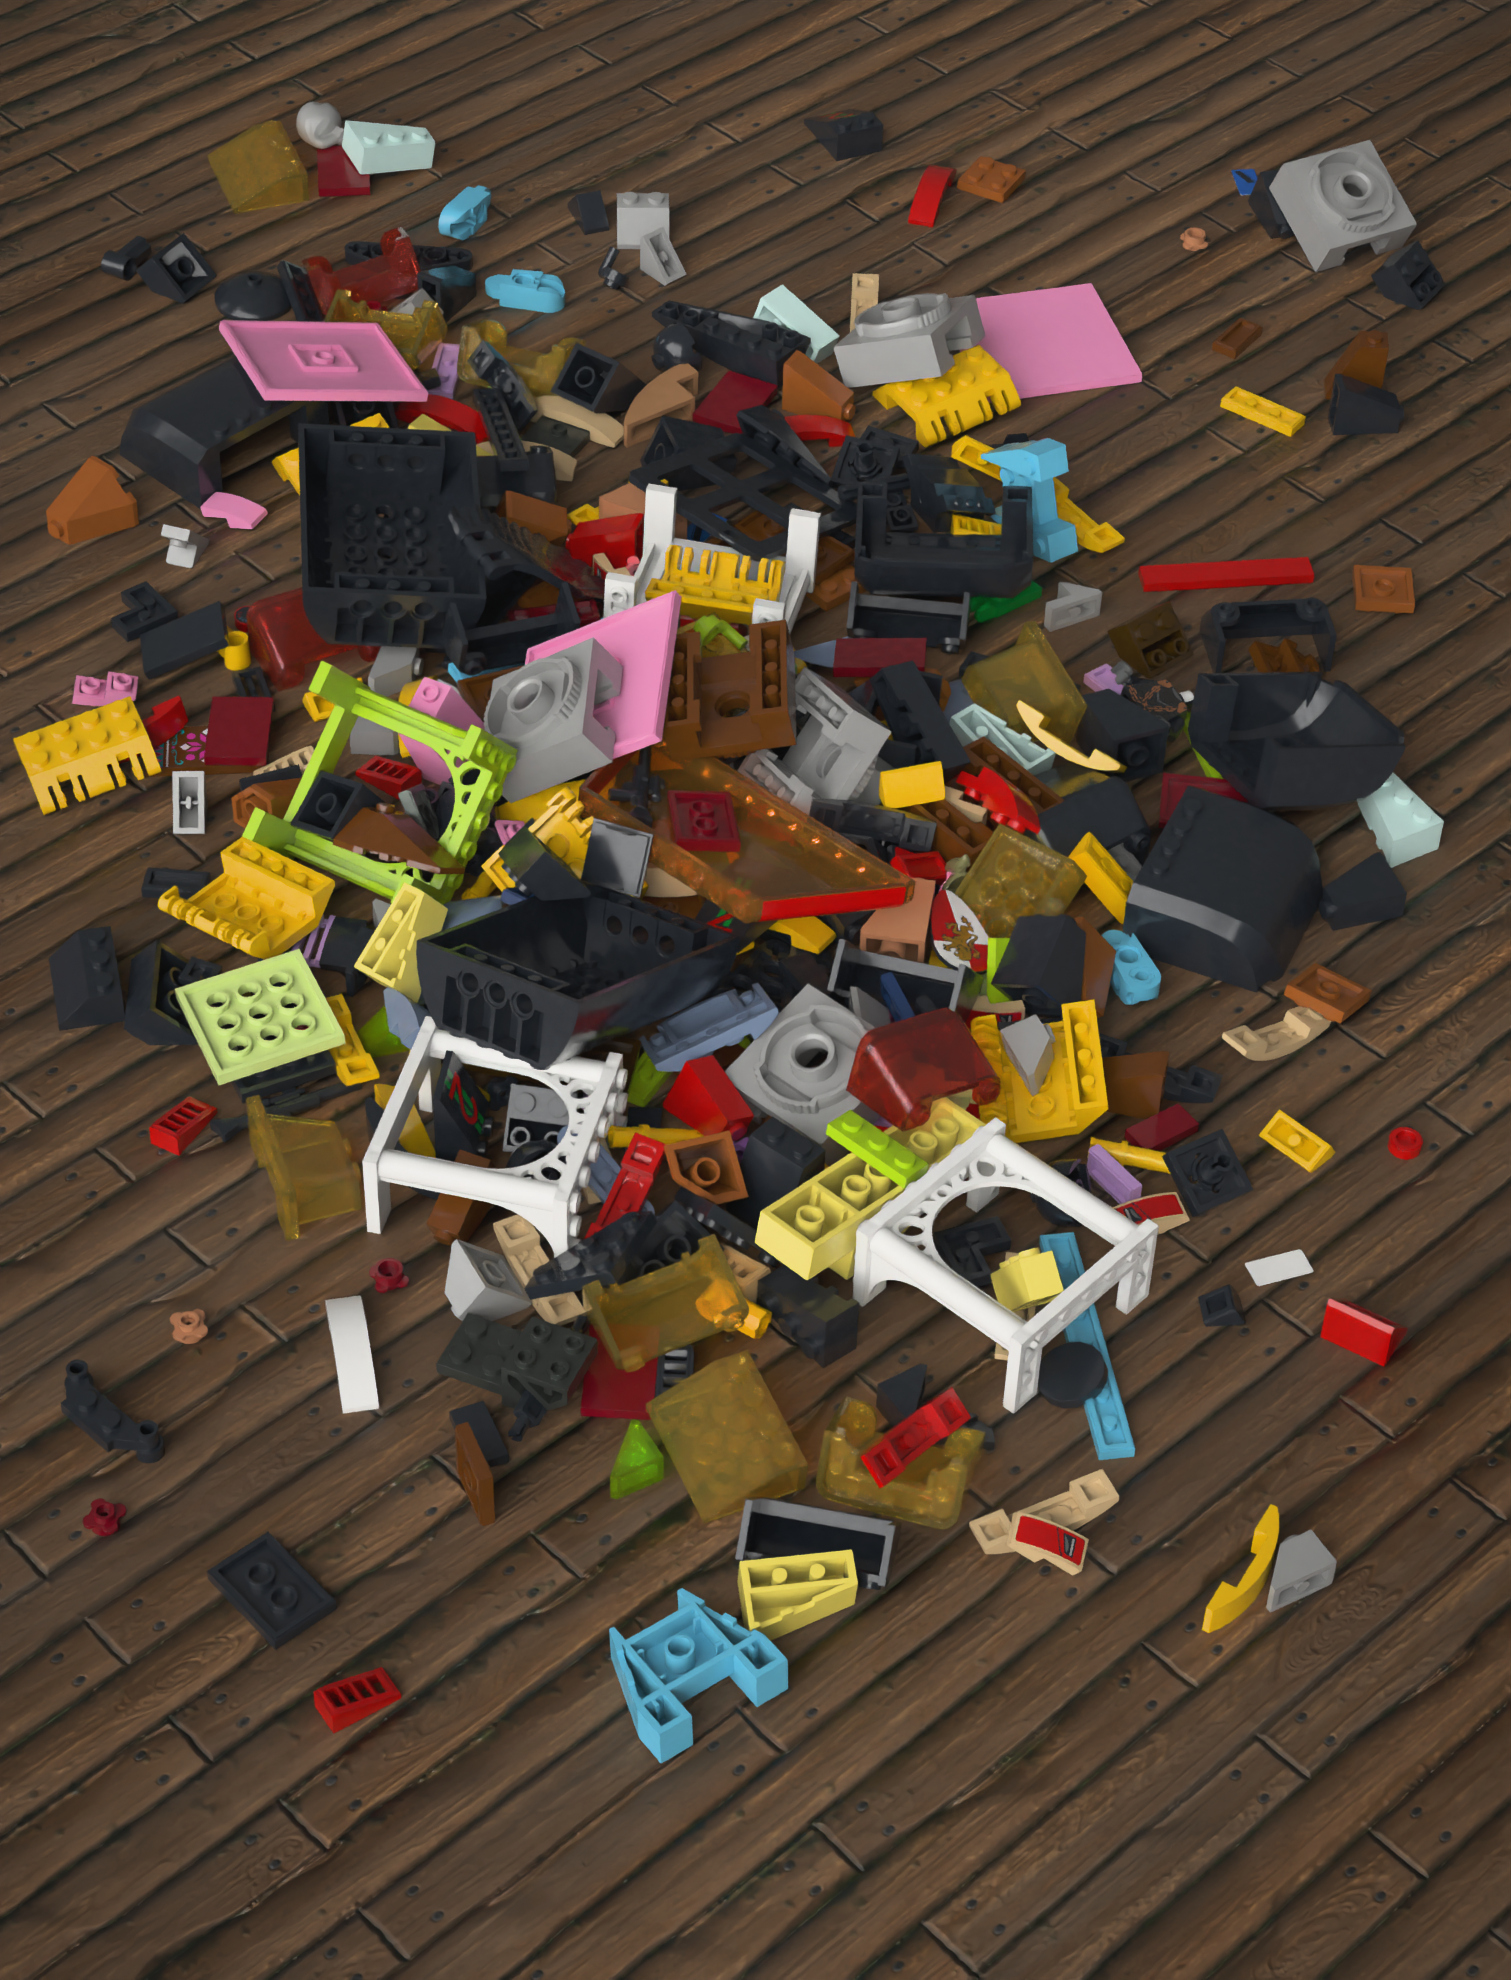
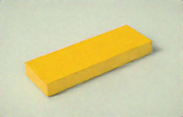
[1220,386,1306,437]

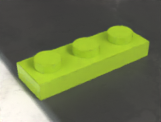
[826,1109,929,1189]

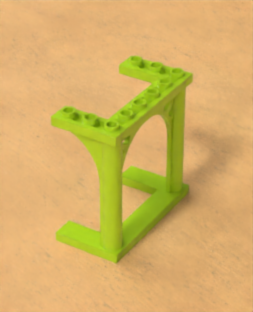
[242,661,518,905]

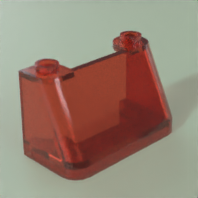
[301,226,421,318]
[247,587,381,692]
[846,1008,1001,1132]

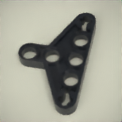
[344,241,473,299]
[706,939,790,1043]

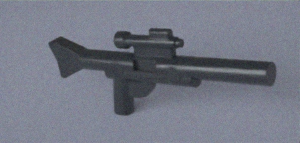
[608,746,665,830]
[210,1082,362,1143]

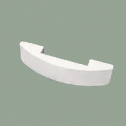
[325,1295,379,1414]

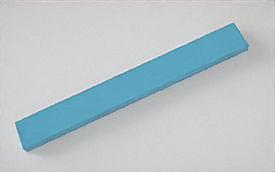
[1039,1232,1135,1460]

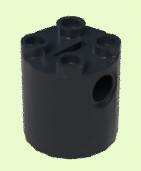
[436,784,503,877]

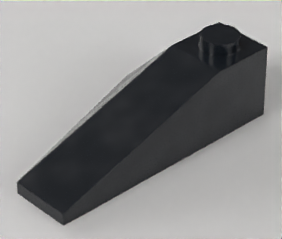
[736,405,835,490]
[581,1200,725,1325]

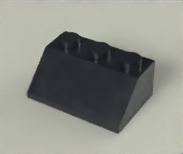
[498,825,591,901]
[49,926,125,1031]
[124,940,198,1045]

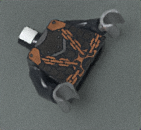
[1111,661,1194,743]

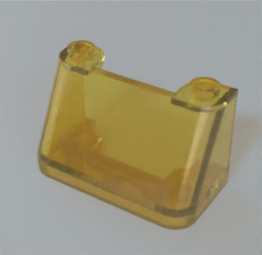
[324,289,448,369]
[457,319,586,397]
[582,1234,749,1372]
[816,1396,986,1529]

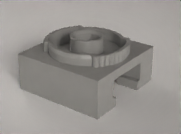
[1269,140,1417,273]
[833,293,985,388]
[483,637,623,803]
[737,667,891,838]
[725,984,916,1167]

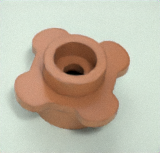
[1180,227,1208,251]
[170,1309,208,1344]

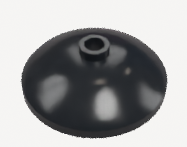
[215,271,292,321]

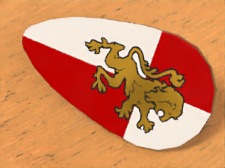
[930,890,989,975]

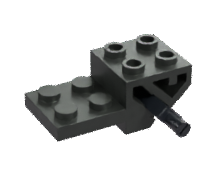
[436,1313,598,1442]

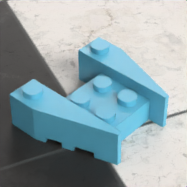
[981,438,1078,563]
[609,1588,788,1764]

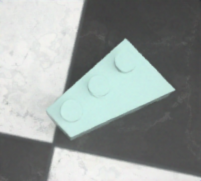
[342,120,435,175]
[753,284,840,364]
[949,703,1056,775]
[1358,773,1444,868]

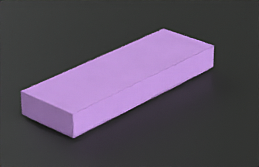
[427,343,466,400]

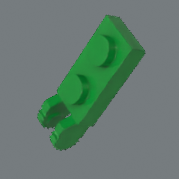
[970,580,1042,623]

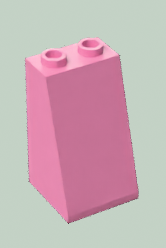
[398,677,485,785]

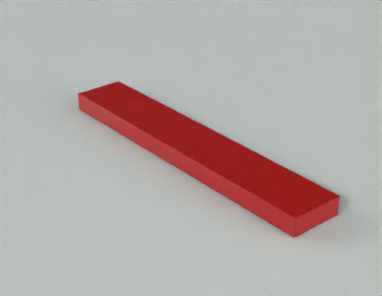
[1138,557,1314,592]

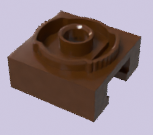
[663,620,797,761]
[897,736,1065,885]

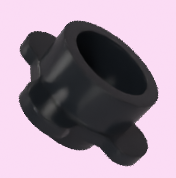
[486,1075,518,1111]

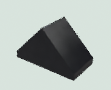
[568,190,609,235]
[876,1364,927,1427]

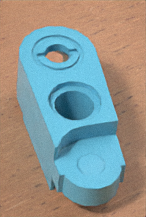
[438,185,492,240]
[485,269,565,313]
[1101,930,1161,1005]

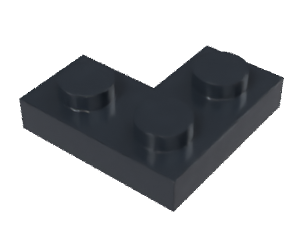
[111,581,178,642]
[933,1216,1011,1287]

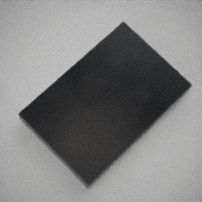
[140,601,229,680]
[207,1532,337,1650]

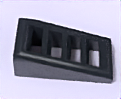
[345,927,375,997]
[654,1343,695,1418]

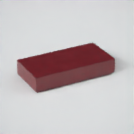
[1124,1103,1199,1151]

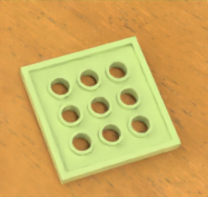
[175,949,346,1085]

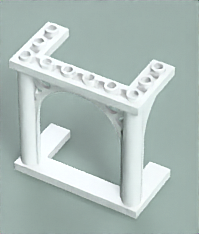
[603,483,821,658]
[362,1016,628,1258]
[852,1117,1159,1414]

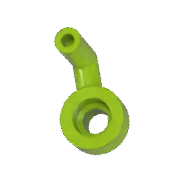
[693,615,748,650]

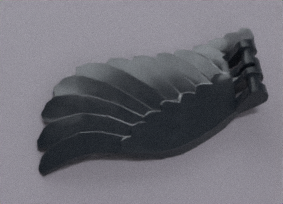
[448,504,605,603]

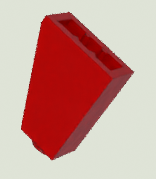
[566,513,644,575]
[662,1055,754,1141]

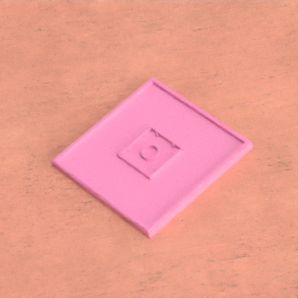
[960,283,1142,403]
[219,320,428,402]
[525,590,682,759]

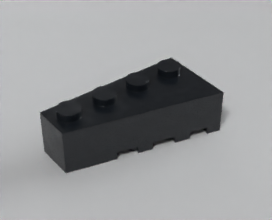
[870,660,971,784]

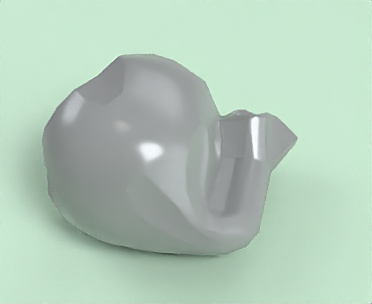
[296,101,344,149]

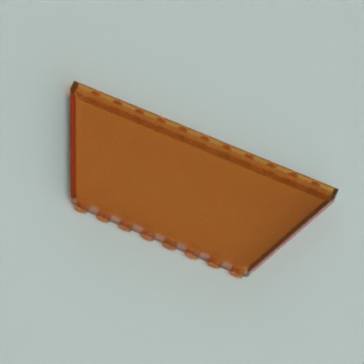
[578,732,916,923]

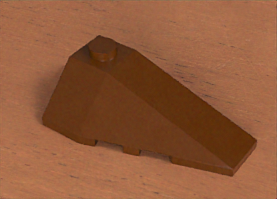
[333,802,465,874]

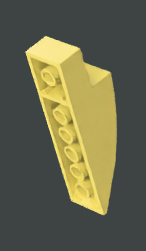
[755,1094,986,1281]

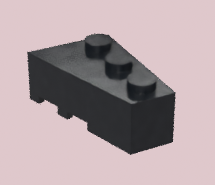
[756,1265,860,1368]

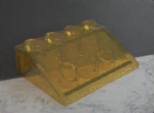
[207,120,309,214]
[954,824,1087,938]
[646,1350,808,1524]

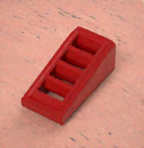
[355,756,422,800]
[149,1096,218,1156]
[313,1667,401,1734]

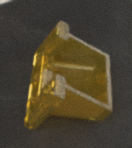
[961,621,1087,744]
[246,1095,362,1241]

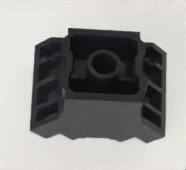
[902,454,996,533]

